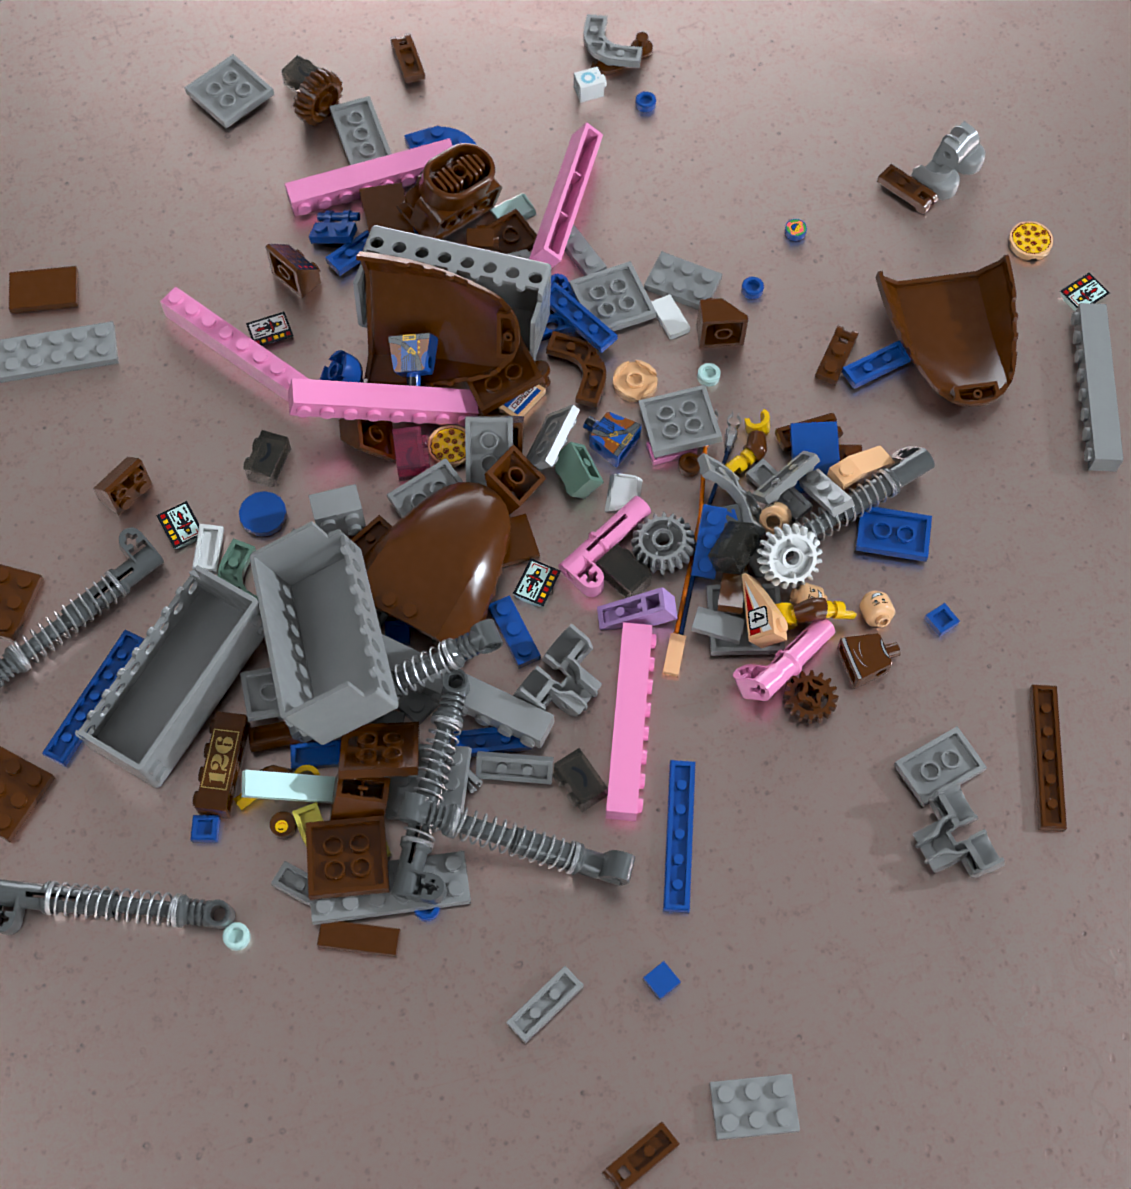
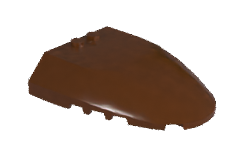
[356,251,520,387]
[875,254,1018,407]
[363,482,511,642]

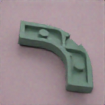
[217,538,258,600]

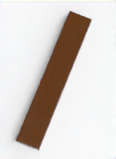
[1030,684,1067,831]

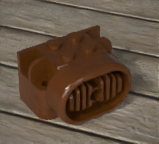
[397,143,502,240]

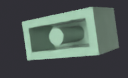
[555,442,604,499]

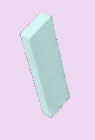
[242,770,335,804]

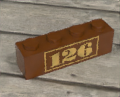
[193,711,251,819]

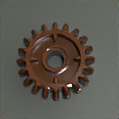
[293,68,343,126]

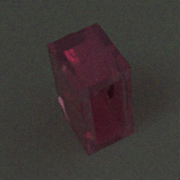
[392,426,430,481]

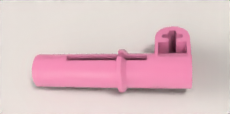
[558,496,651,597]
[733,618,835,701]

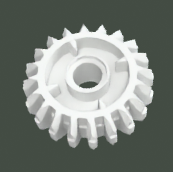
[757,523,823,589]

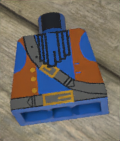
[389,333,438,386]
[583,412,642,468]

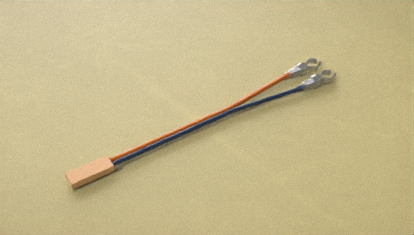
[662,408,741,677]

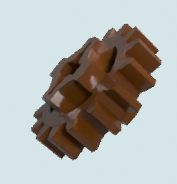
[783,670,839,725]

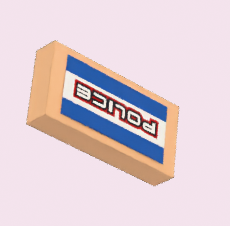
[499,384,546,416]

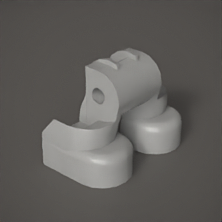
[911,121,985,200]
[513,624,602,717]
[913,779,1005,878]

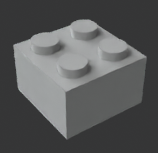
[308,484,366,536]

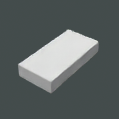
[651,294,690,340]
[192,523,224,574]

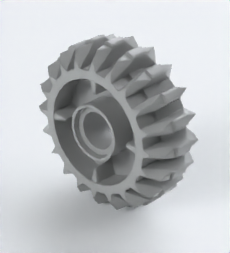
[631,512,696,575]

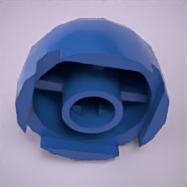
[320,350,363,383]

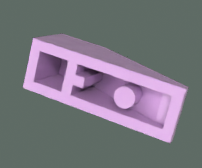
[597,587,678,630]

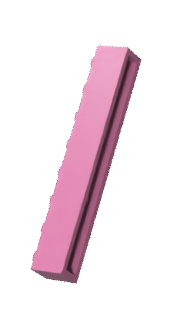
[529,122,603,268]
[285,138,453,217]
[160,287,309,403]
[288,378,479,426]
[605,622,657,821]

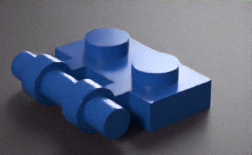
[309,210,361,244]

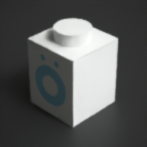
[574,67,607,103]

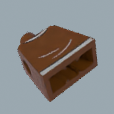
[837,633,901,689]

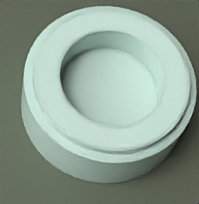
[697,363,720,387]
[223,922,251,951]

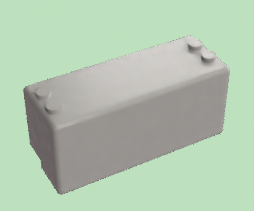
[353,225,551,361]
[250,521,399,745]
[75,565,265,788]

